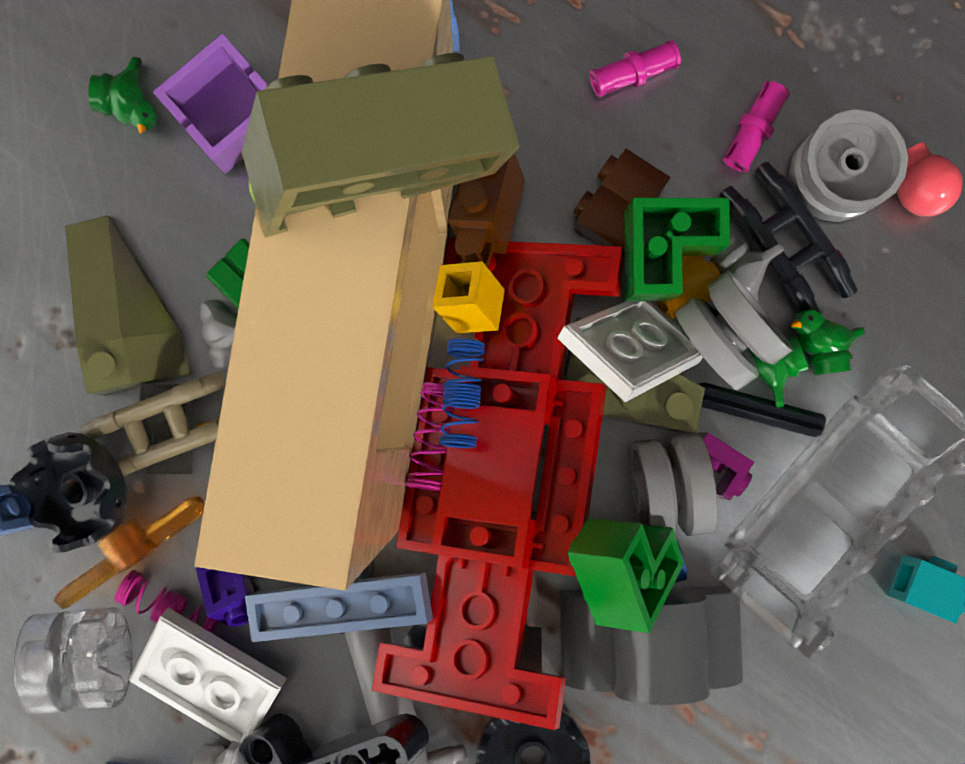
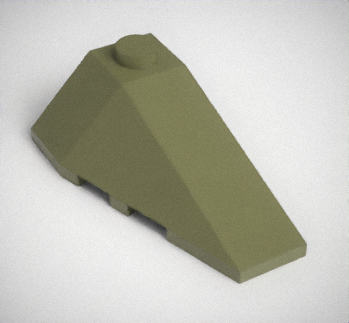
[65,215,192,396]

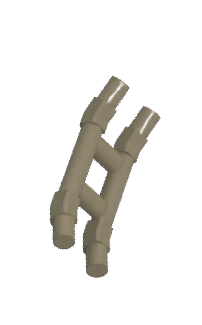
[80,370,226,476]

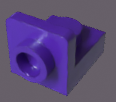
[196,567,254,627]

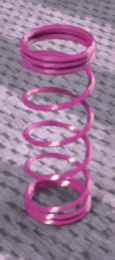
[405,382,454,491]

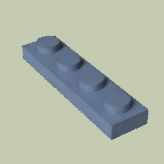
[245,571,433,642]

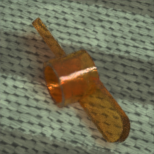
[54,496,205,609]

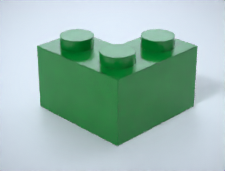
[624,198,730,301]
[567,518,684,633]

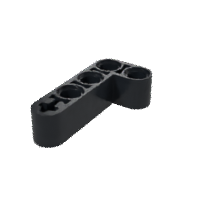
[241,713,429,764]

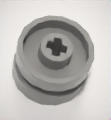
[788,109,908,222]
[675,270,793,390]
[630,433,718,536]

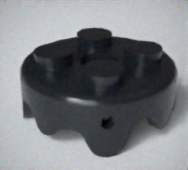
[9,432,128,553]
[476,708,590,764]

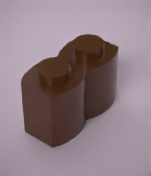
[573,148,671,249]

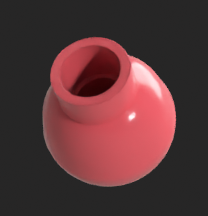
[897,142,963,217]

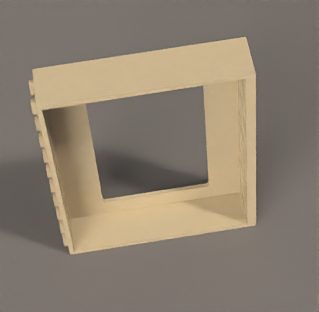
[194,0,458,591]

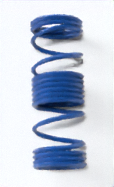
[439,338,485,448]

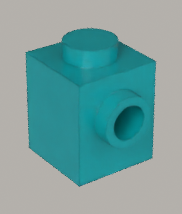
[887,554,965,624]

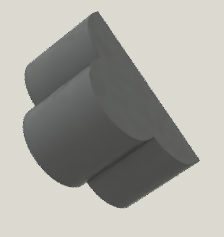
[559,586,743,705]

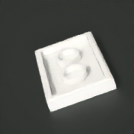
[557,301,703,402]
[129,608,287,747]

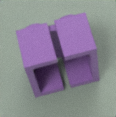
[153,33,268,174]

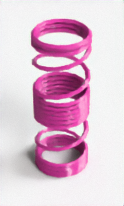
[114,570,218,633]

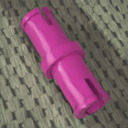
[589,40,681,98]
[722,81,790,173]

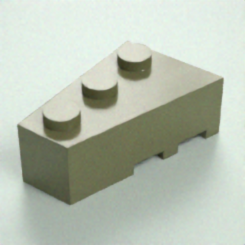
[242,53,520,237]
[562,316,705,434]

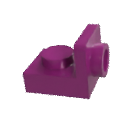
[698,432,754,501]

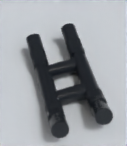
[719,162,858,314]

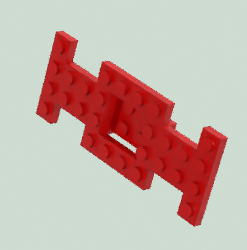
[371,238,626,730]

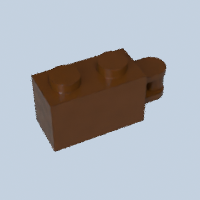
[448,153,525,267]

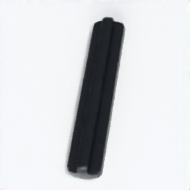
[698,382,826,437]

